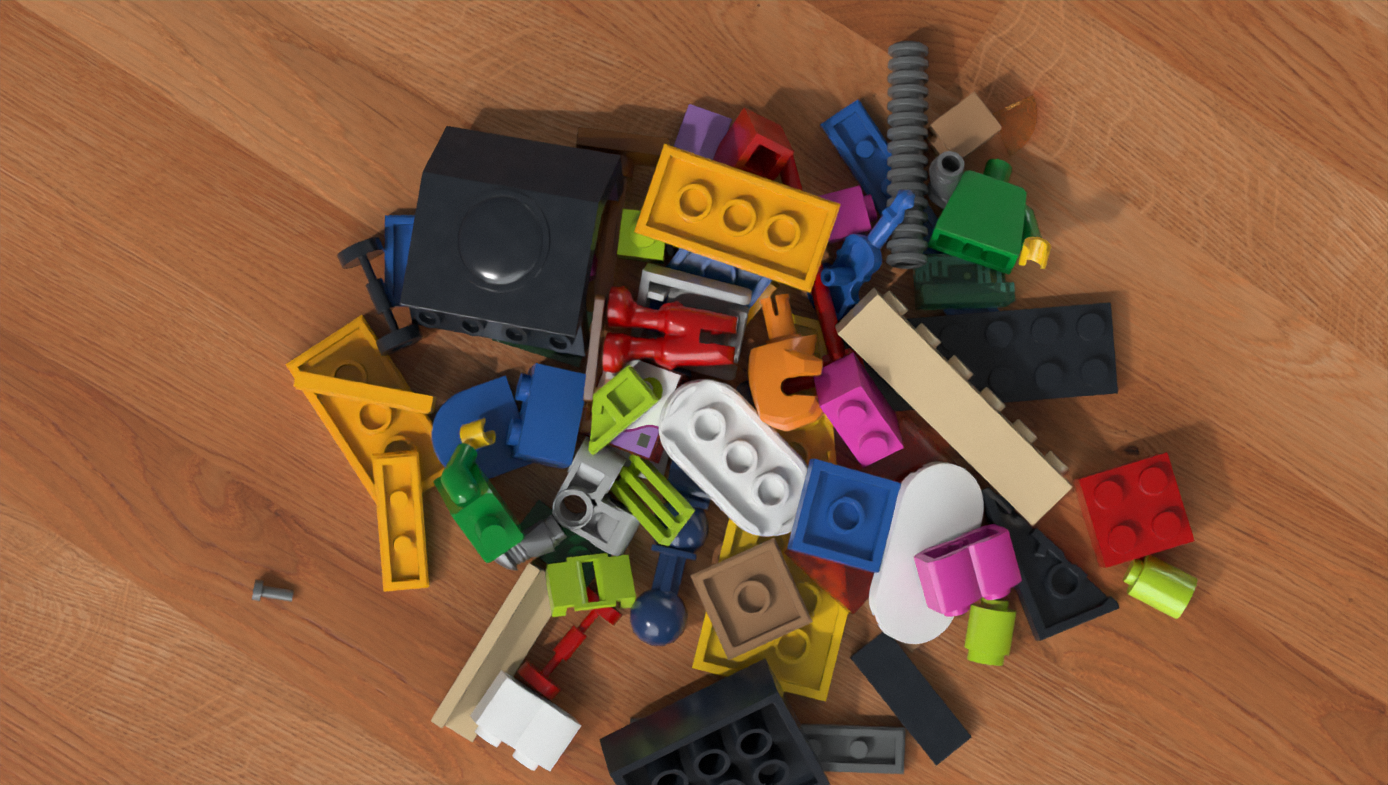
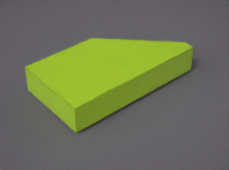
[588,365,660,455]

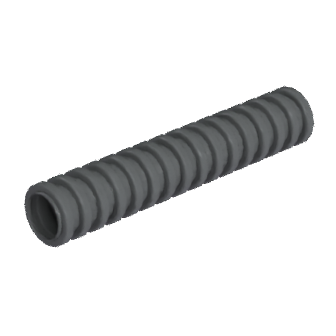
[886,41,929,269]

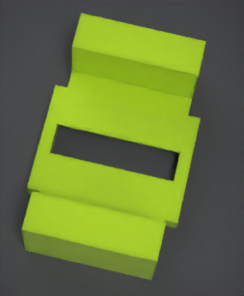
[545,553,636,617]

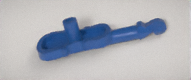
[807,189,915,322]

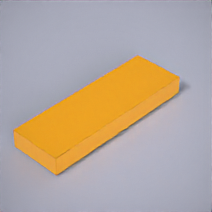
[293,370,437,415]
[372,450,429,592]

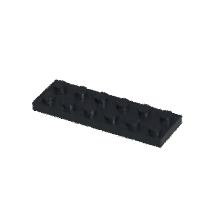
[843,302,1118,412]

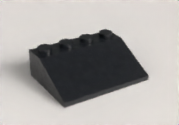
[599,658,830,785]

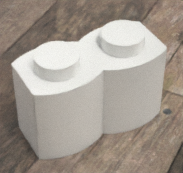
[470,670,581,771]

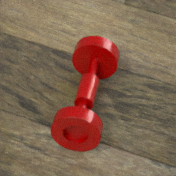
[517,586,623,701]

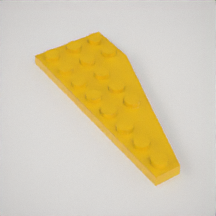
[692,314,848,702]

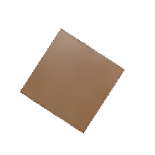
[690,538,813,660]

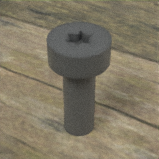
[252,579,294,602]

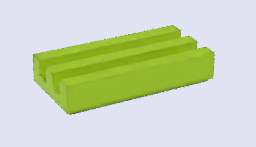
[610,452,695,546]

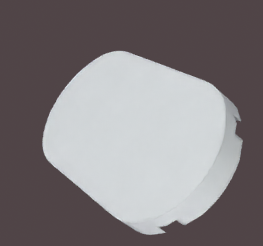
[658,379,808,537]
[869,461,984,644]

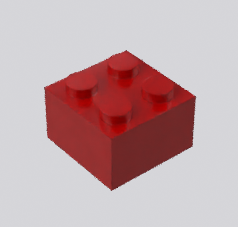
[1072,452,1195,568]

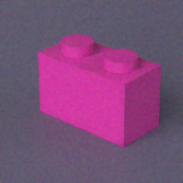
[813,352,904,468]

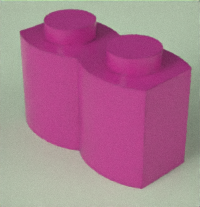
[914,524,1022,617]

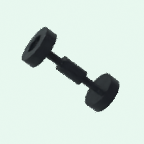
[337,237,423,356]

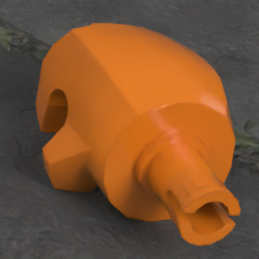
[748,293,824,432]

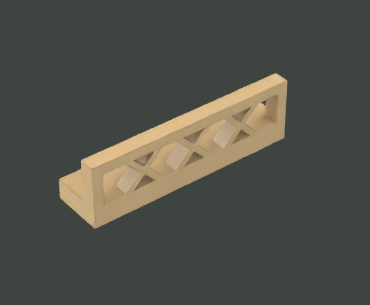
[431,561,551,742]

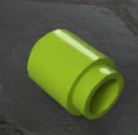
[964,597,1017,666]

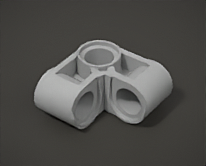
[552,436,641,556]

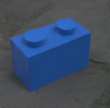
[506,363,586,470]

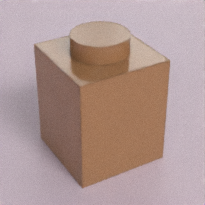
[927,91,1002,159]

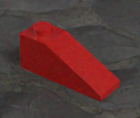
[713,107,794,181]

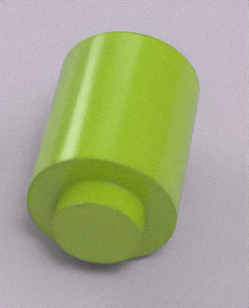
[1123,555,1198,619]

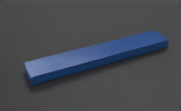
[820,99,999,316]

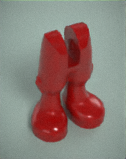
[603,286,738,373]

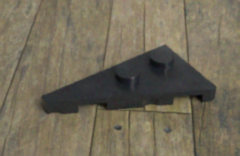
[981,487,1119,641]

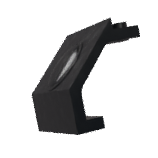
[400,126,624,356]

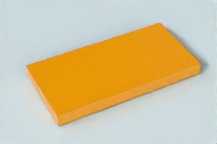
[634,144,841,293]
[285,315,445,503]

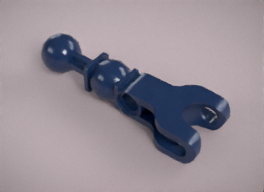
[630,366,755,646]

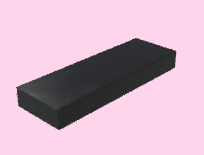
[850,631,972,766]

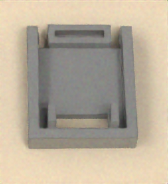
[631,263,752,380]

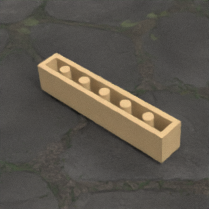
[835,288,1072,526]

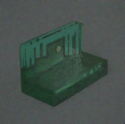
[913,254,1016,310]

